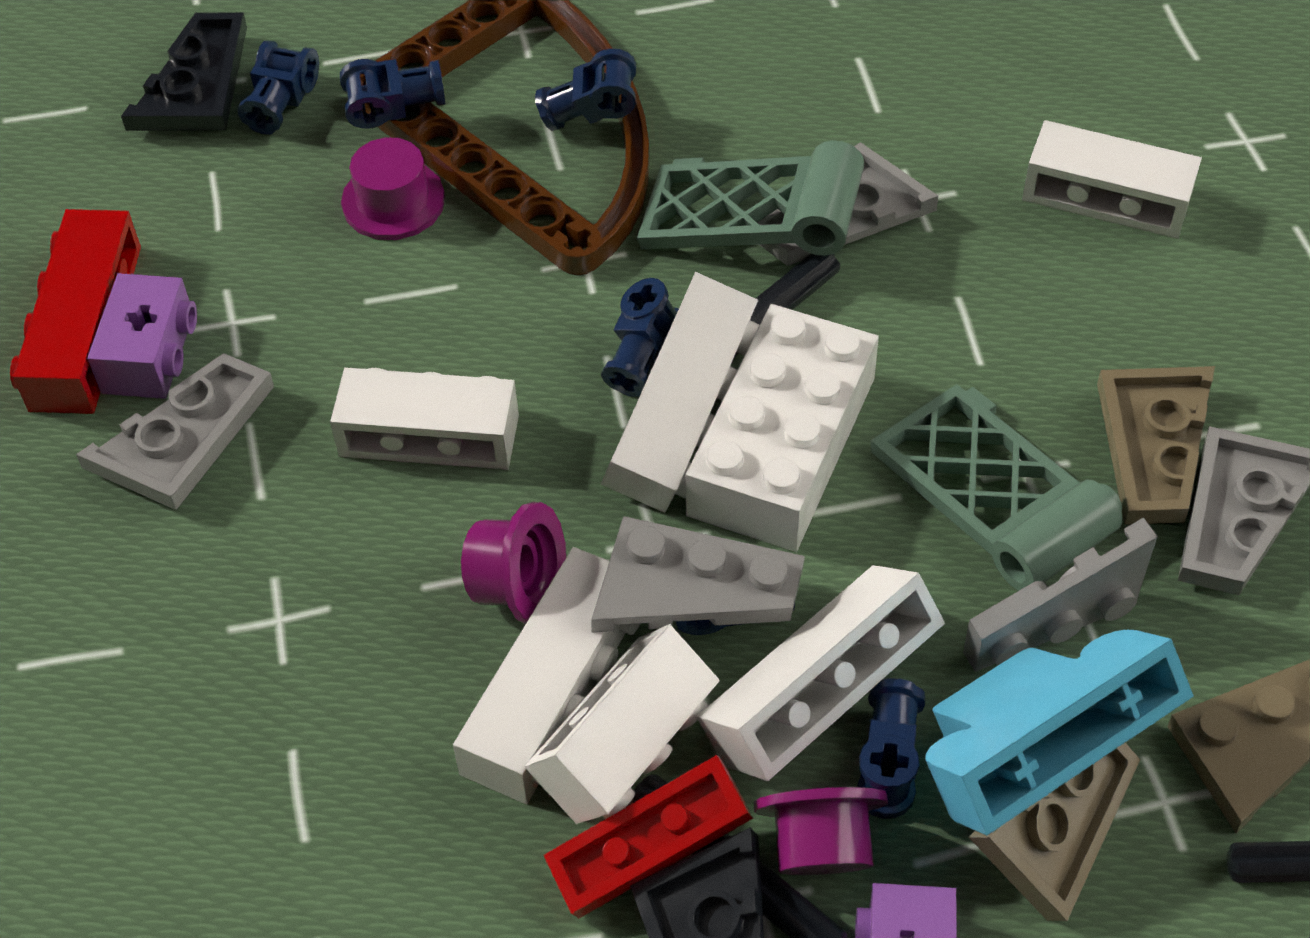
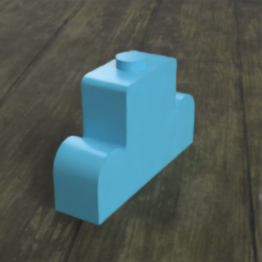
[926,629,1194,836]

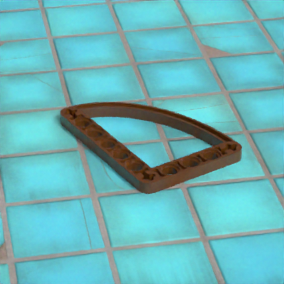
[360,0,650,275]

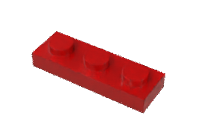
[543,755,753,919]

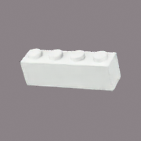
[601,272,759,513]
[453,547,640,805]
[696,565,945,781]

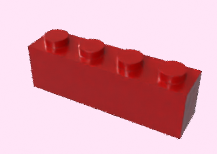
[10,209,141,414]

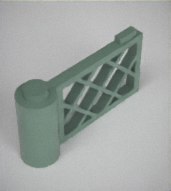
[637,140,864,256]
[871,384,1122,591]

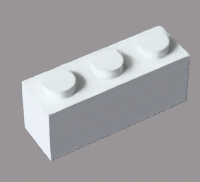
[1022,120,1202,239]
[330,367,519,470]
[524,624,720,824]

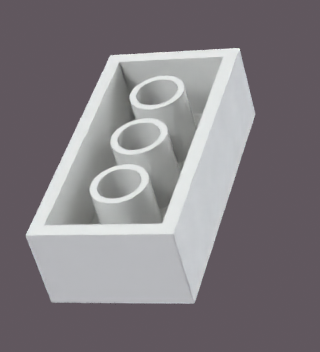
[686,304,879,552]

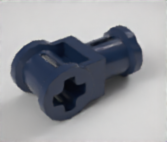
[238,40,319,135]
[535,48,636,131]
[339,59,446,129]
[601,278,679,397]
[857,678,926,819]

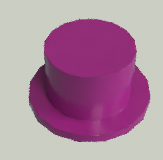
[341,138,445,240]
[461,502,566,624]
[754,787,888,875]

